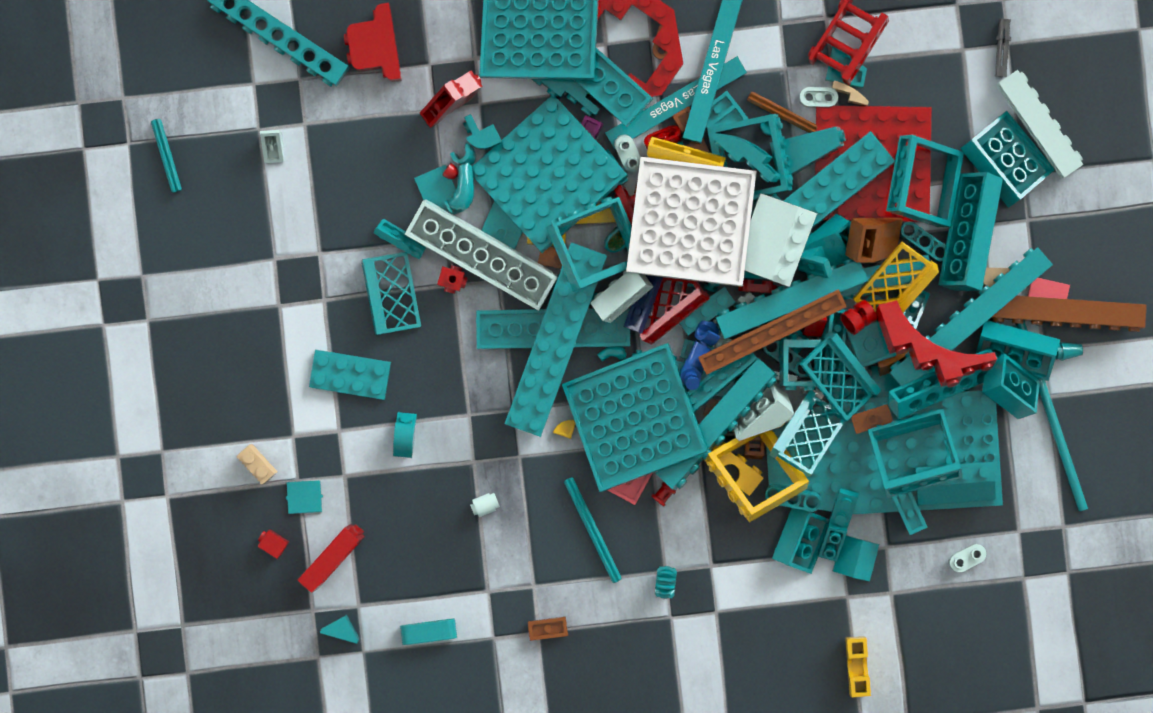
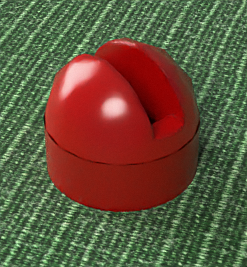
[442,163,458,179]

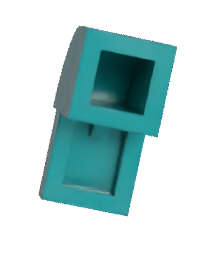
[463,114,502,150]
[393,412,417,458]

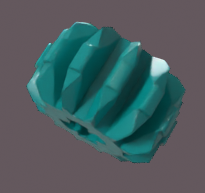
[655,566,677,599]

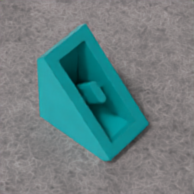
[320,615,359,644]

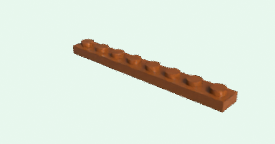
[698,289,847,375]

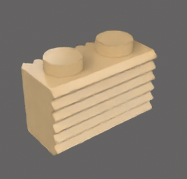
[237,444,277,484]

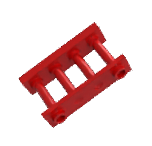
[808,0,889,85]

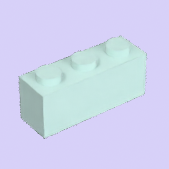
[591,270,653,323]

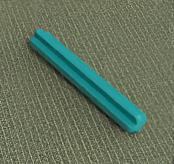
[151,119,182,193]

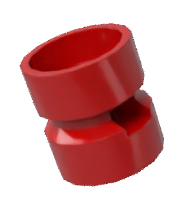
[840,300,877,335]

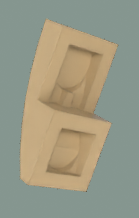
[831,80,869,106]

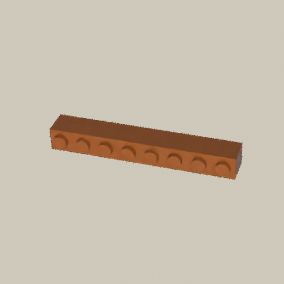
[991,296,1147,332]

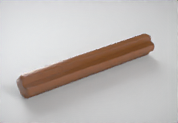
[747,92,817,133]

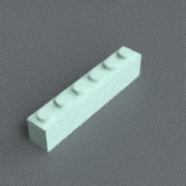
[996,70,1083,179]

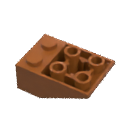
[845,218,903,263]

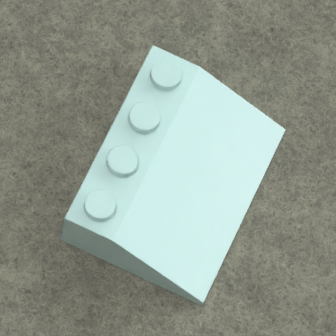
[745,193,817,287]

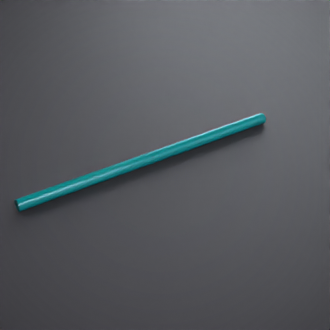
[1016,321,1088,511]

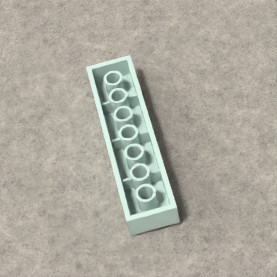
[405,199,559,310]

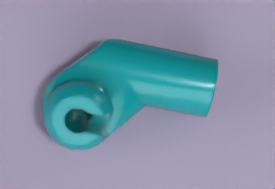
[597,346,627,362]

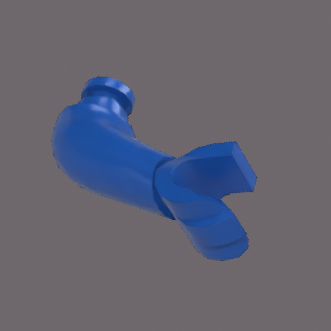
[680,321,720,390]

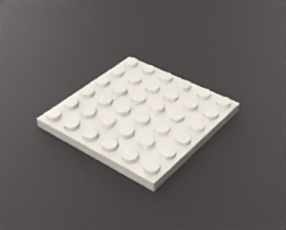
[626,157,756,287]

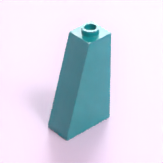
[770,127,846,180]

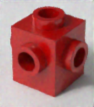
[437,265,468,294]

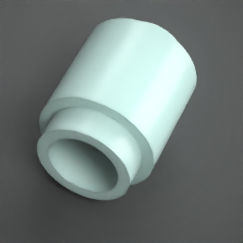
[470,493,500,518]

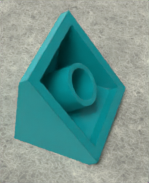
[832,535,880,581]

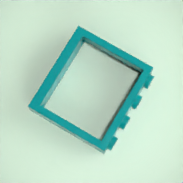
[707,114,793,195]
[886,135,964,227]
[546,197,632,292]
[868,409,963,498]

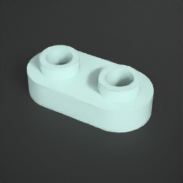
[799,87,838,107]
[614,135,641,172]
[949,544,986,572]

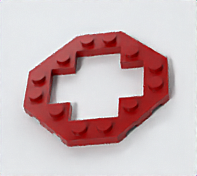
[597,0,684,97]

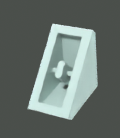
[260,130,284,163]

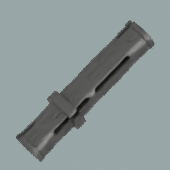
[995,19,1011,77]

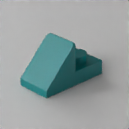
[797,246,833,278]

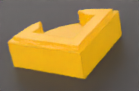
[553,420,576,439]

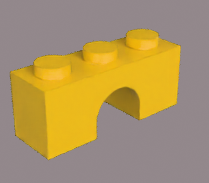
[704,442,763,496]
[845,636,871,697]

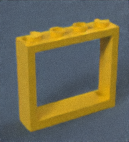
[706,430,809,523]

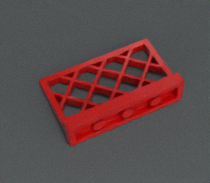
[629,277,710,345]

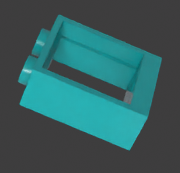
[779,339,822,390]

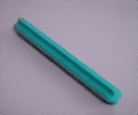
[564,477,622,583]

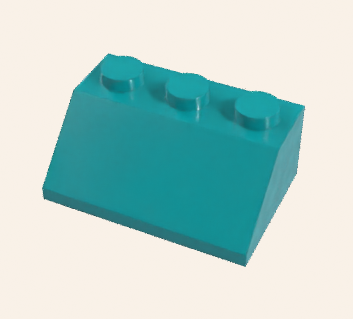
[982,353,1040,419]
[772,508,829,574]

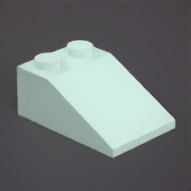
[734,384,794,441]

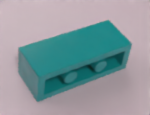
[679,287,736,336]

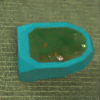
[604,226,626,253]

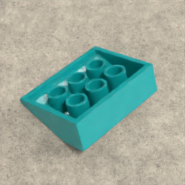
[960,110,1055,208]

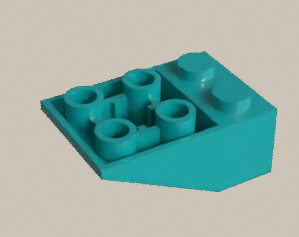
[803,214,851,276]

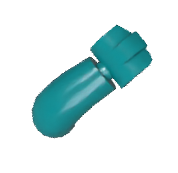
[445,143,476,213]

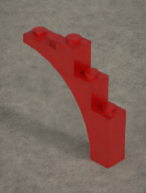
[875,300,997,387]

